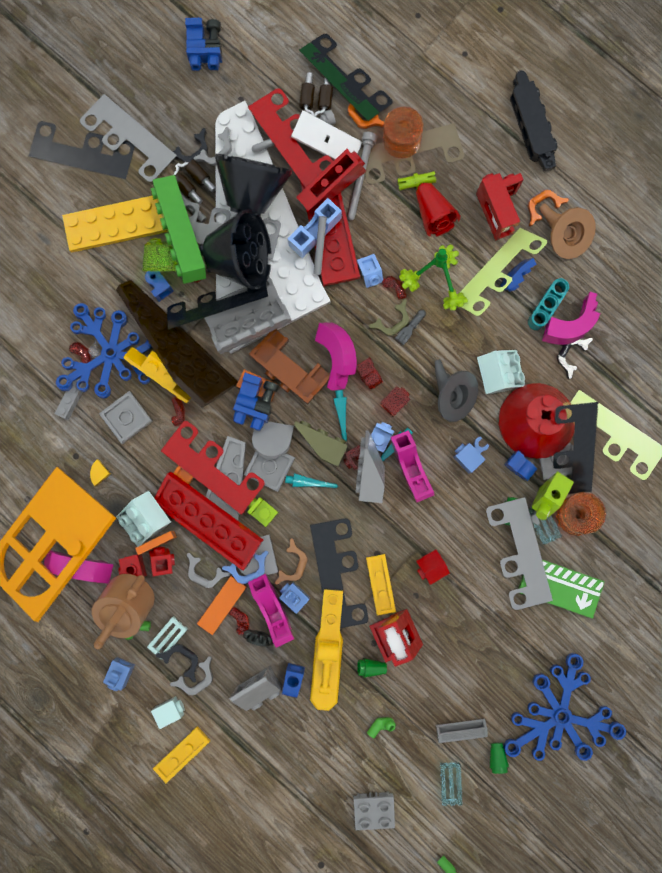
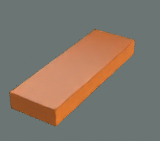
[197,575,247,635]

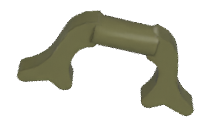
[369,299,409,336]

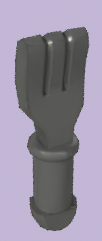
[395,310,426,346]

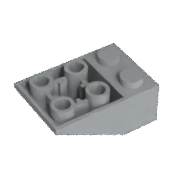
[355,430,385,503]

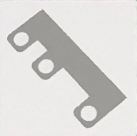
[80,94,177,182]
[183,201,281,259]
[486,497,553,610]

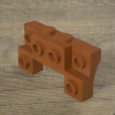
[249,329,330,404]

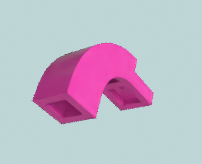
[542,292,600,345]
[315,322,357,390]
[391,430,434,503]
[44,550,114,584]
[248,574,294,648]

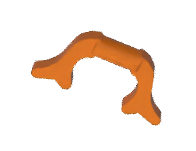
[348,103,384,129]
[528,190,569,226]

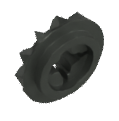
[243,630,273,647]

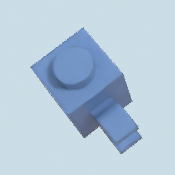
[453,437,489,474]
[279,582,310,614]
[103,657,135,691]

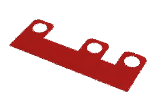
[248,88,333,188]
[161,421,265,515]

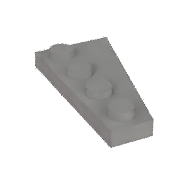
[206,436,246,521]

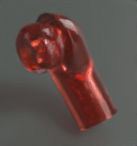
[382,276,407,300]
[69,342,91,364]
[171,397,185,426]
[229,606,250,635]

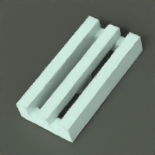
[147,616,188,660]

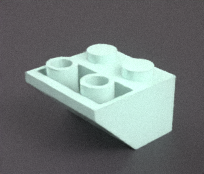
[477,350,525,394]
[116,491,171,547]

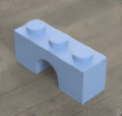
[288,198,342,258]

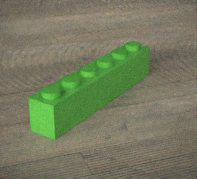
[150,175,206,284]

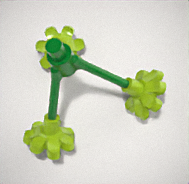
[399,244,468,310]

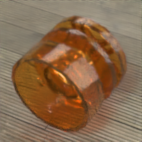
[383,106,424,159]
[556,492,606,536]

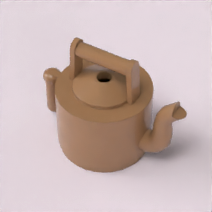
[92,574,155,649]

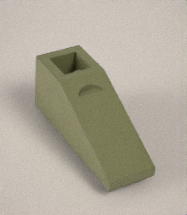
[294,420,348,467]

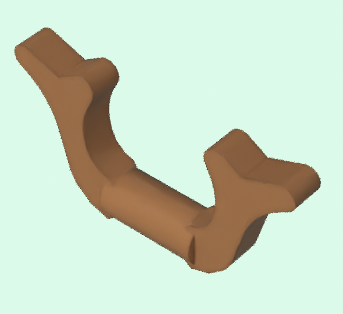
[275,539,308,585]

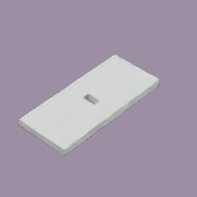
[291,110,362,160]

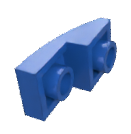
[500,258,537,292]

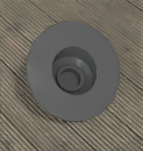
[435,359,478,422]

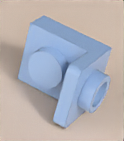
[357,254,384,288]
[371,422,394,453]

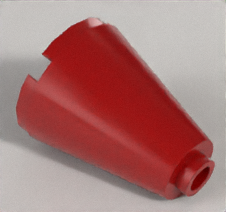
[416,183,461,237]

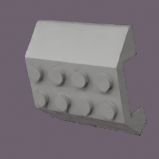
[205,276,292,354]

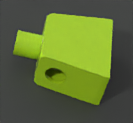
[532,471,574,520]

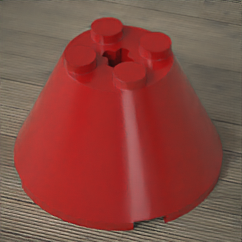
[498,383,575,459]

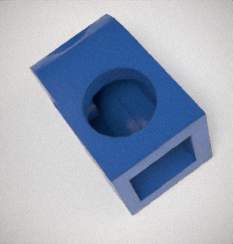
[145,269,174,302]
[504,450,537,482]
[282,663,305,698]

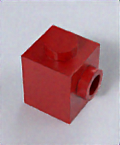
[149,547,175,576]
[416,550,450,585]
[118,554,147,577]

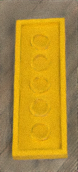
[62,196,167,253]

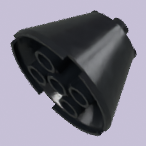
[215,153,292,217]
[199,209,272,289]

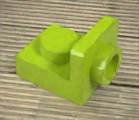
[247,497,279,527]

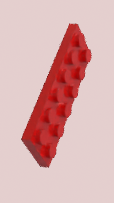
[300,181,360,287]
[154,472,264,571]

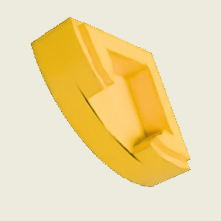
[90,459,111,486]

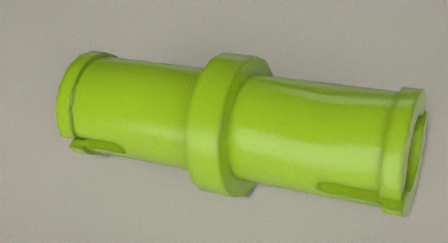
[397,171,436,191]

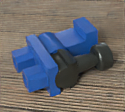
[185,18,222,71]
[233,373,279,431]

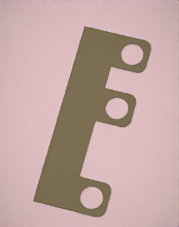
[358,123,464,184]

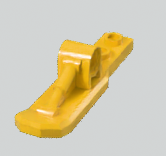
[310,589,343,711]

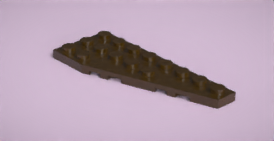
[116,280,238,408]

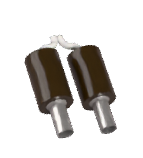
[299,73,333,117]
[174,160,216,205]

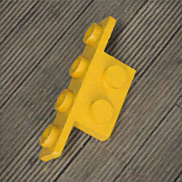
[123,347,191,403]

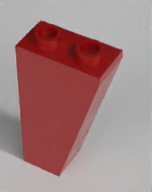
[296,149,366,214]

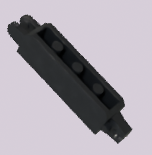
[510,70,557,172]

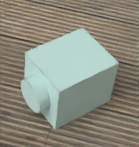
[151,696,185,729]

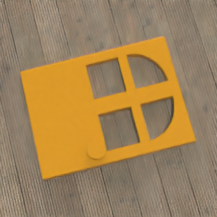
[0,467,116,622]

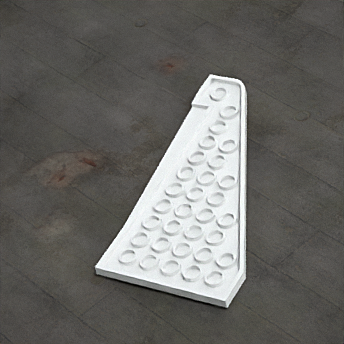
[215,101,331,354]

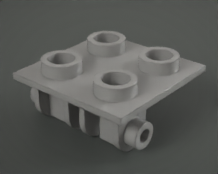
[353,791,395,830]

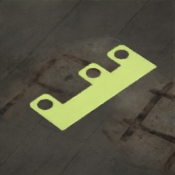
[460,228,547,316]
[570,390,662,480]

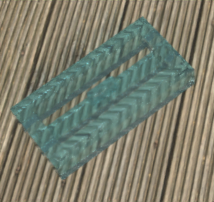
[529,507,562,545]
[440,762,462,806]

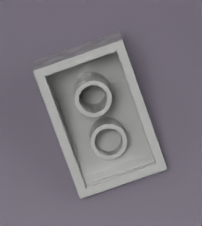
[229,666,282,711]

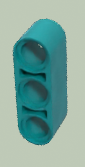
[528,278,569,330]

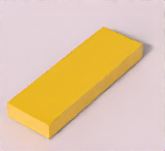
[366,554,396,616]
[153,726,211,783]

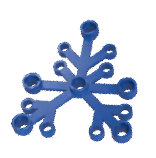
[56,303,153,399]
[504,653,626,761]

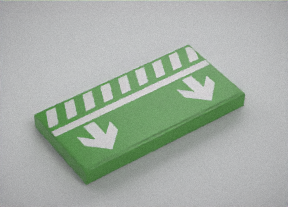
[518,560,605,619]

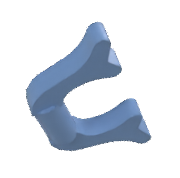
[222,551,269,584]

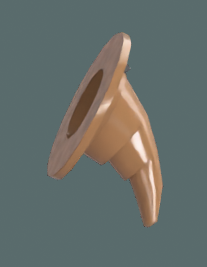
[539,203,596,259]

